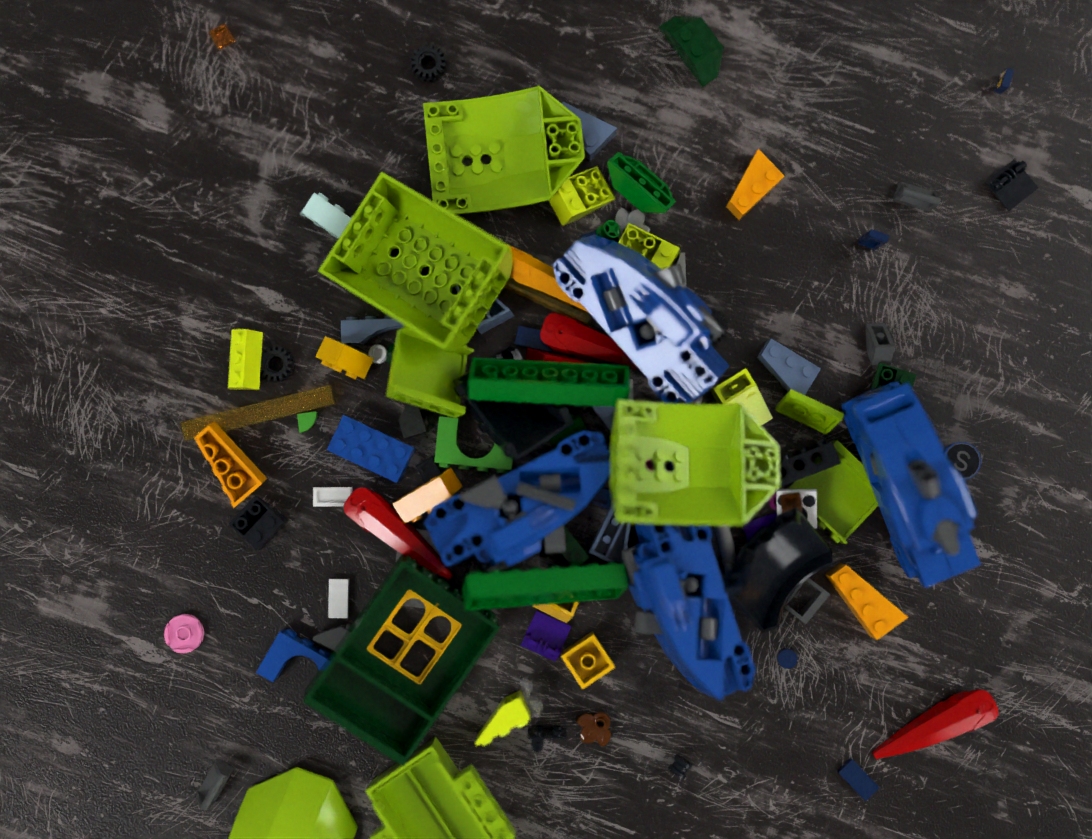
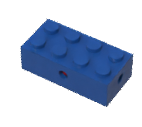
[327,415,416,483]

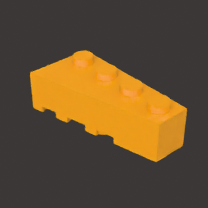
[194,421,268,508]
[825,563,908,640]

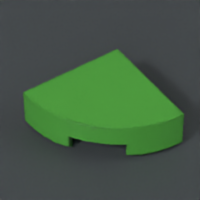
[297,412,318,433]

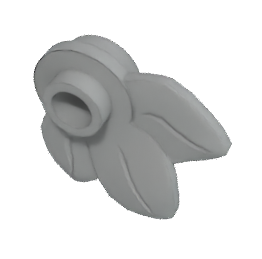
[615,208,650,240]

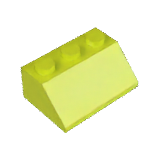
[228,329,263,390]

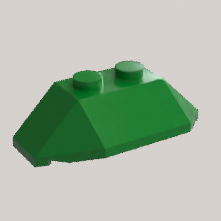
[607,152,676,213]

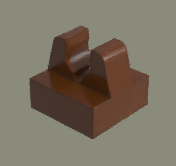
[780,492,803,513]

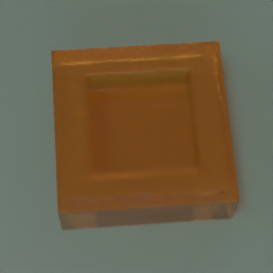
[209,23,236,51]

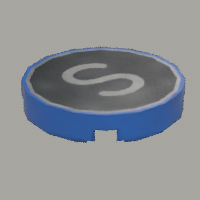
[944,442,981,480]

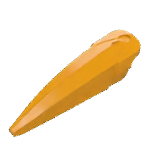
[506,244,589,313]

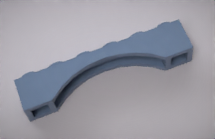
[341,315,405,346]

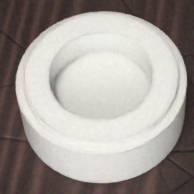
[368,344,388,364]

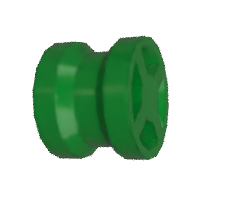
[596,220,620,240]

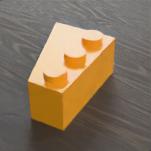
[726,149,784,220]

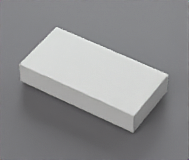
[313,487,353,507]
[328,579,349,618]

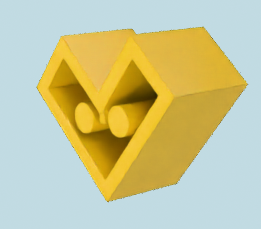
[315,336,374,380]

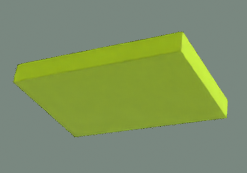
[775,389,844,435]

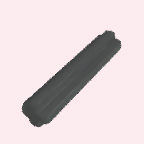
[517,483,576,511]

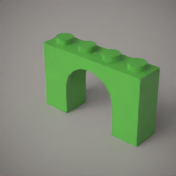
[434,416,513,473]

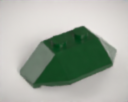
[659,16,724,88]

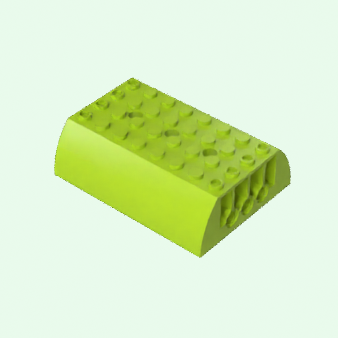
[318,172,513,351]

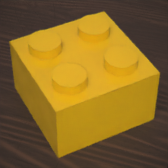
[561,631,615,689]

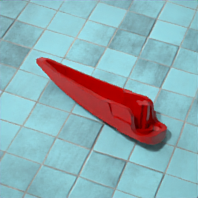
[540,313,641,371]
[343,487,453,580]
[872,689,999,759]

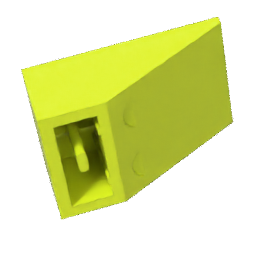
[548,166,615,226]
[618,223,680,269]
[710,368,773,426]
[475,690,531,746]

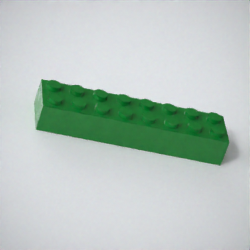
[468,357,630,407]
[462,562,628,611]

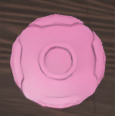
[164,614,204,653]

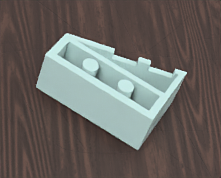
[300,193,353,239]

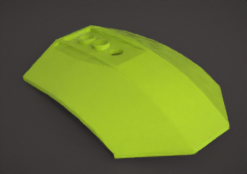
[423,85,585,215]
[610,400,780,525]
[228,767,358,839]

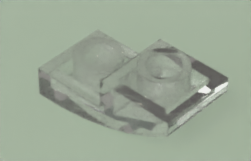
[520,675,543,718]

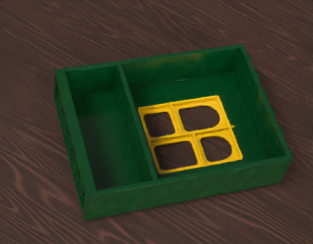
[303,555,501,766]

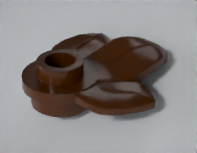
[576,712,611,747]

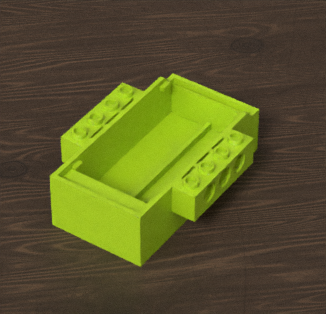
[365,736,516,839]

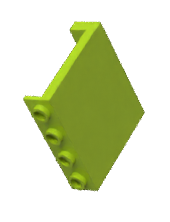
[386,325,474,418]
[786,440,878,544]

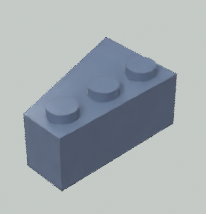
[561,102,617,161]

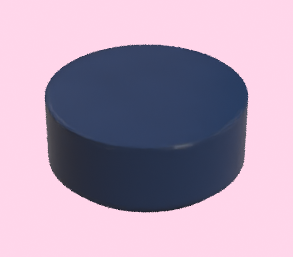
[777,648,797,669]

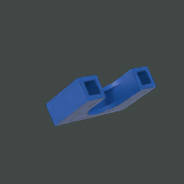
[256,629,331,682]

